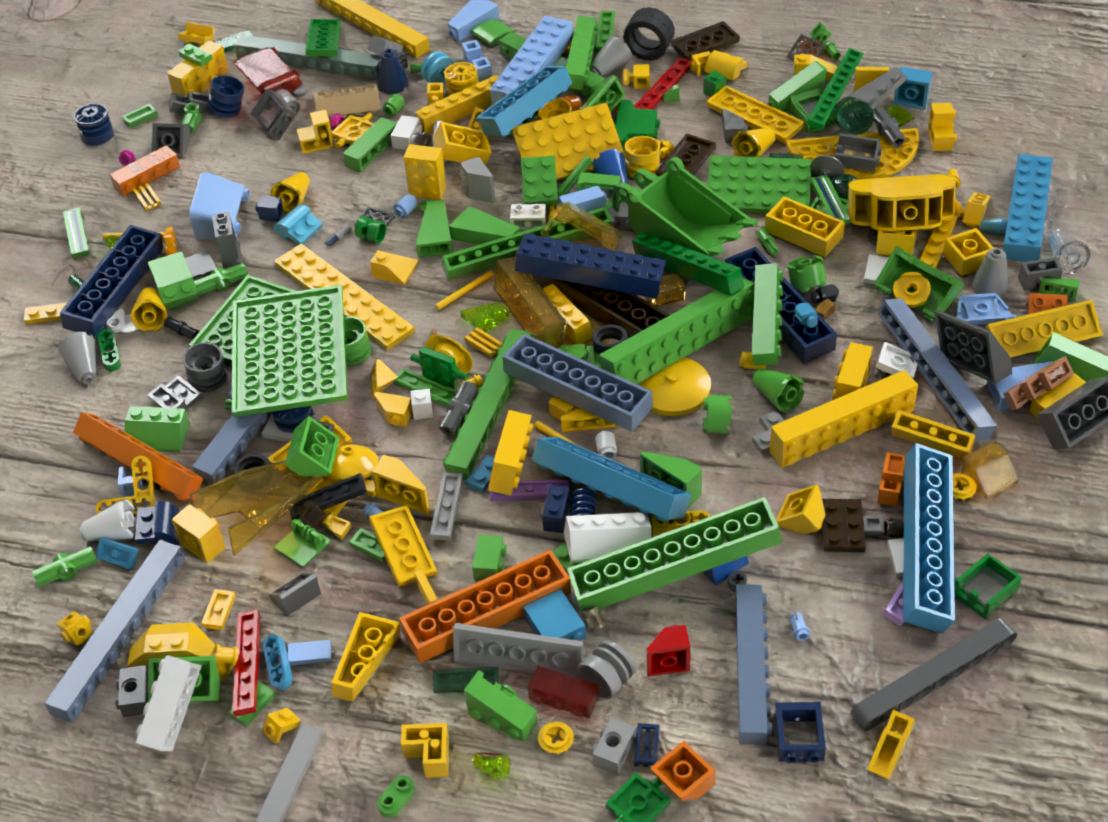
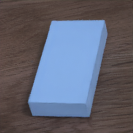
[288,640,332,666]

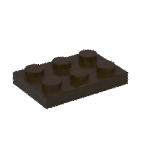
[822,499,866,552]

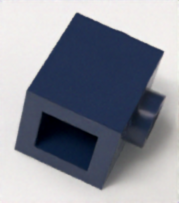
[255,195,284,221]

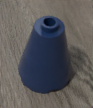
[377,48,408,94]

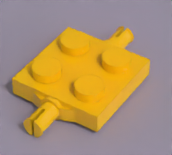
[332,112,374,149]

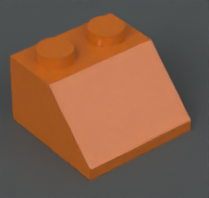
[650,741,716,801]

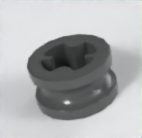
[728,571,747,592]

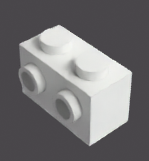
[510,204,546,231]

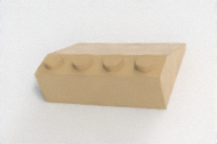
[314,83,381,119]

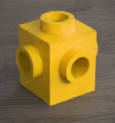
[57,611,94,646]

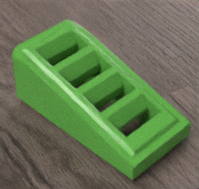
[1038,278,1080,301]

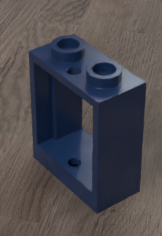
[774,702,826,763]

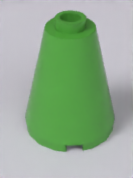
[753,368,805,413]

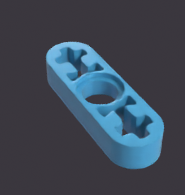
[263,634,292,691]

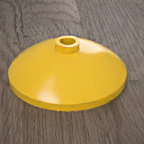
[325,444,379,482]

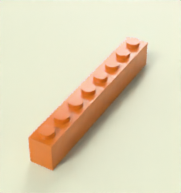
[73,412,203,501]

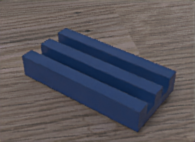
[634,723,660,767]

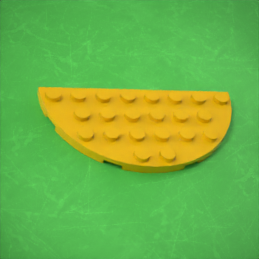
[786,128,919,182]

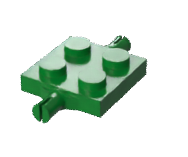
[410,347,469,389]
[605,772,671,822]

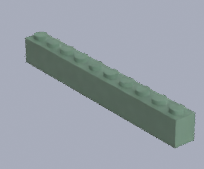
[234,34,380,79]

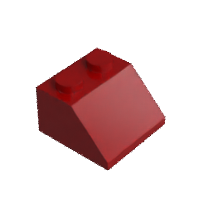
[646,625,691,677]

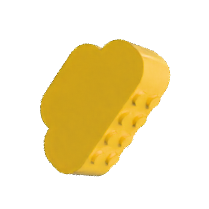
[848,174,956,231]

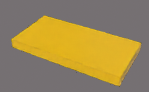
[369,505,437,587]

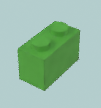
[472,535,507,580]

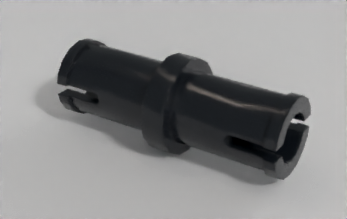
[164,316,200,340]

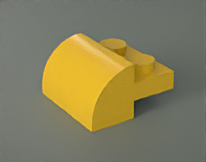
[705,50,748,80]

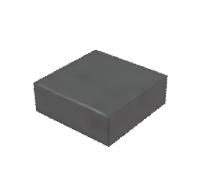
[863,516,885,537]

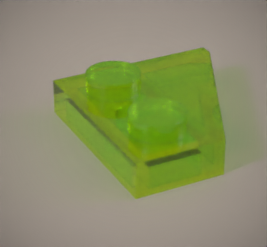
[460,301,510,332]

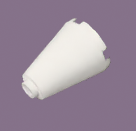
[80,499,137,541]

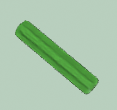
[557,156,593,196]

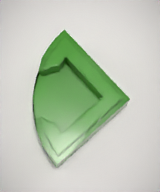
[663,85,680,102]

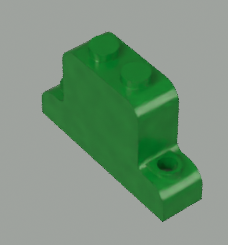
[615,99,661,152]

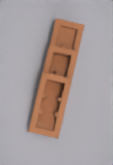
[1003,356,1074,411]

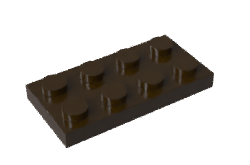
[671,21,740,60]
[656,133,716,177]

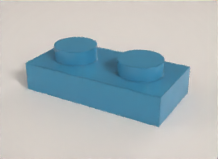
[466,455,495,493]
[96,537,138,569]

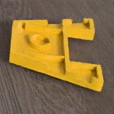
[306,476,376,540]

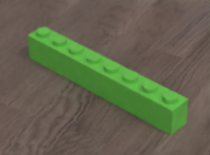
[566,15,598,90]
[499,32,605,98]

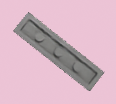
[430,472,463,541]

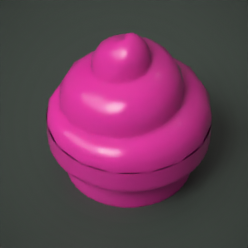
[329,114,345,129]
[119,150,136,166]

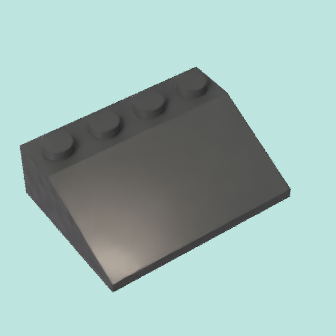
[935,310,1012,383]

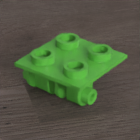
[274,519,331,567]

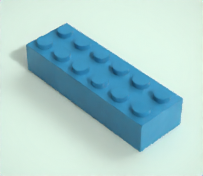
[476,66,572,137]

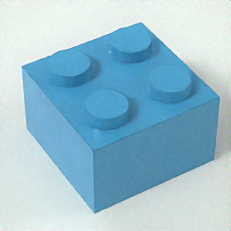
[893,66,933,110]

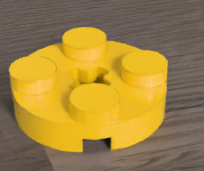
[893,272,931,308]

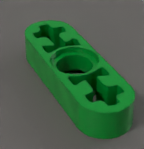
[98,329,121,371]

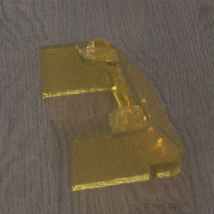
[541,202,622,251]

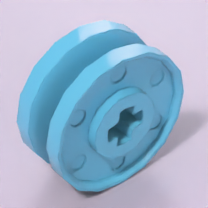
[421,51,455,86]

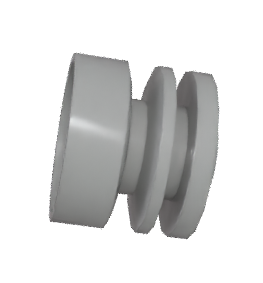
[577,640,636,699]

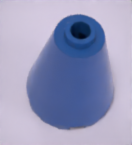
[592,149,628,193]

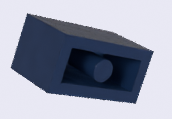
[542,485,570,533]

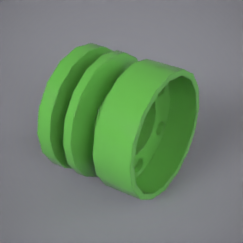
[344,317,371,366]

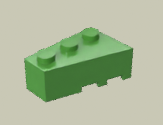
[464,670,538,742]

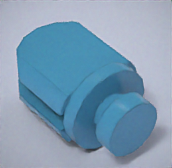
[795,303,818,328]

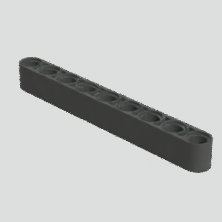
[850,618,1018,731]

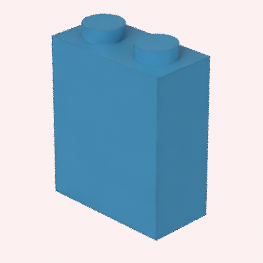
[523,589,586,641]

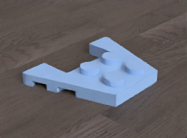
[956,293,1017,326]

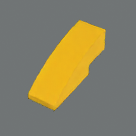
[867,710,915,780]

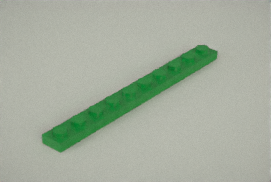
[806,48,864,130]

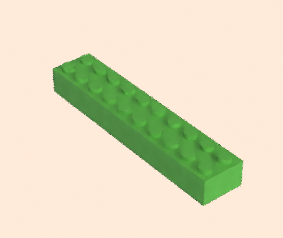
[599,278,755,384]
[567,497,783,612]

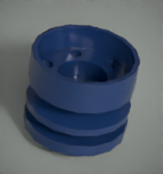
[208,75,244,118]
[74,103,114,146]

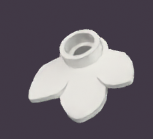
[106,309,138,333]

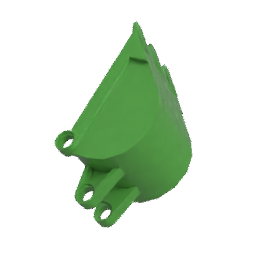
[616,157,759,256]

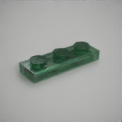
[433,667,499,693]

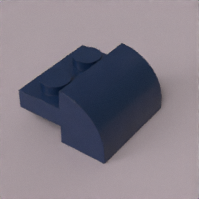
[135,501,180,545]

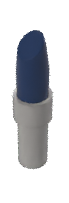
[324,225,352,246]

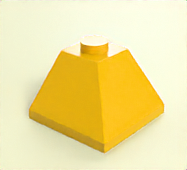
[370,250,419,285]
[776,484,825,534]

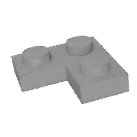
[752,410,785,454]

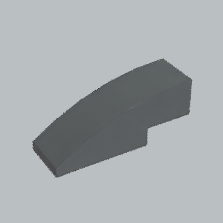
[169,91,211,114]

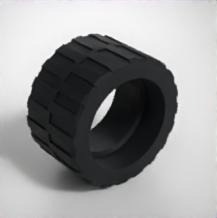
[623,7,675,61]

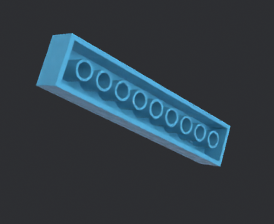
[903,443,955,634]

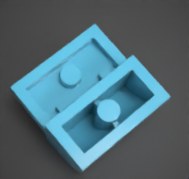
[273,205,323,245]

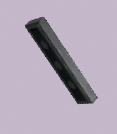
[287,473,368,520]

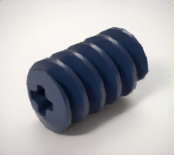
[570,488,596,516]

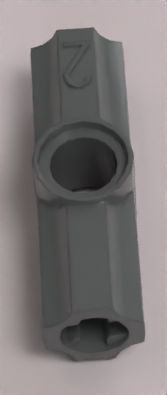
[870,106,906,148]
[439,381,478,436]

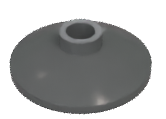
[810,155,844,183]

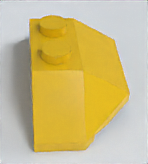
[127,622,215,668]

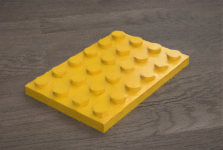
[512,103,625,181]

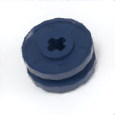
[272,406,314,433]

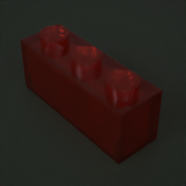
[527,666,599,719]

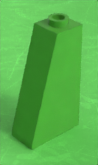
[768,61,827,112]
[416,200,452,258]
[449,206,520,245]
[1034,332,1108,381]

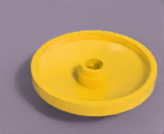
[637,357,711,417]

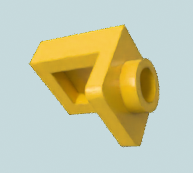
[262,708,301,744]

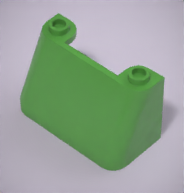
[874,246,965,322]

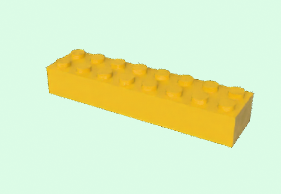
[769,370,918,468]

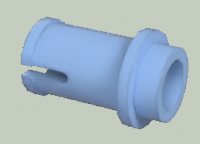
[363,503,384,518]
[789,612,810,641]

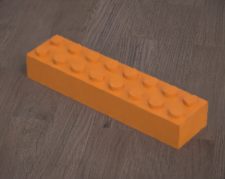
[399,549,571,663]

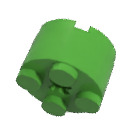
[787,256,826,292]
[702,395,732,434]

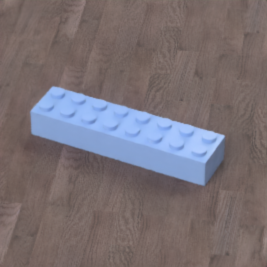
[490,16,574,105]

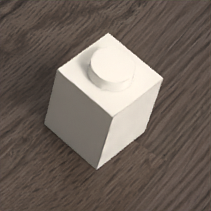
[411,389,433,420]

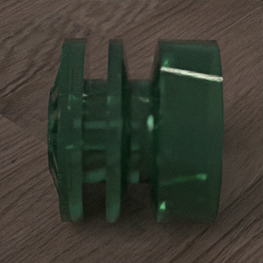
[833,96,874,135]

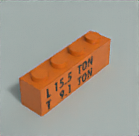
[110,146,180,197]

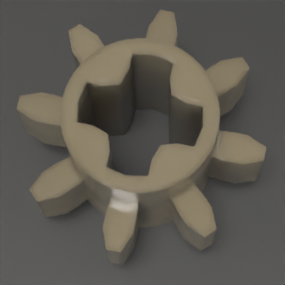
[581,606,607,632]

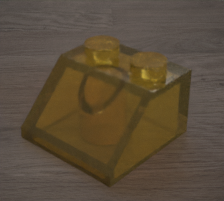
[960,441,1018,499]

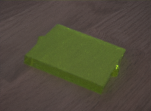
[885,104,915,128]

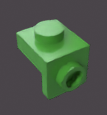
[810,22,832,45]

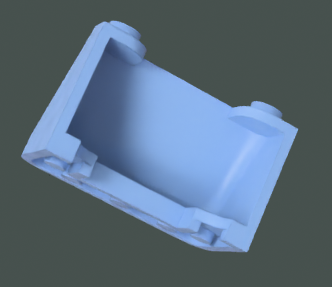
[190,173,250,240]

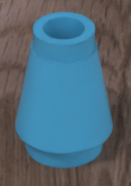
[981,218,1007,235]

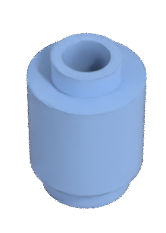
[393,194,417,218]

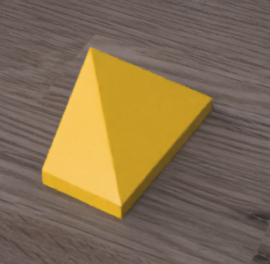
[371,359,398,399]

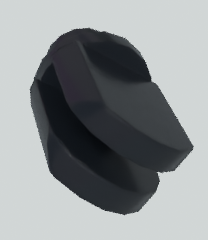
[811,284,839,304]

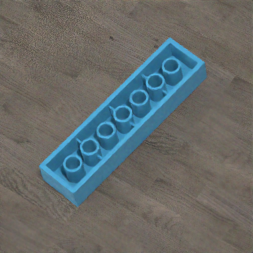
[1003,154,1053,262]
[531,437,692,521]

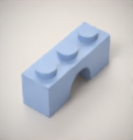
[462,40,492,82]

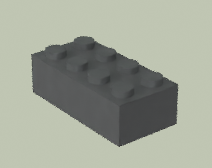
[1037,377,1108,449]

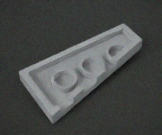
[838,66,908,124]

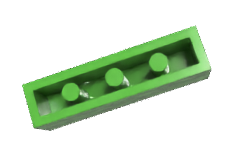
[343,117,397,172]

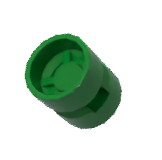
[354,216,387,244]

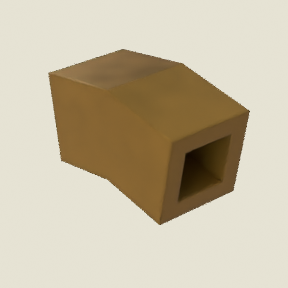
[815,298,836,320]

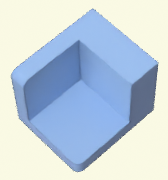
[118,467,143,497]

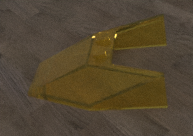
[189,460,324,556]

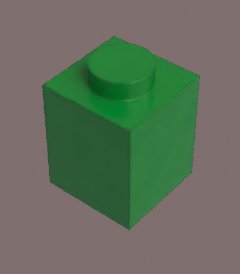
[703,71,726,97]

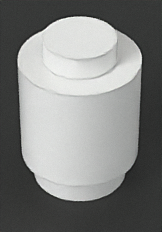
[595,431,617,460]

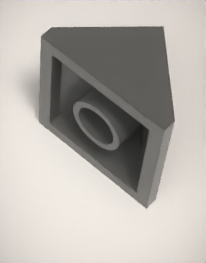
[269,573,321,616]

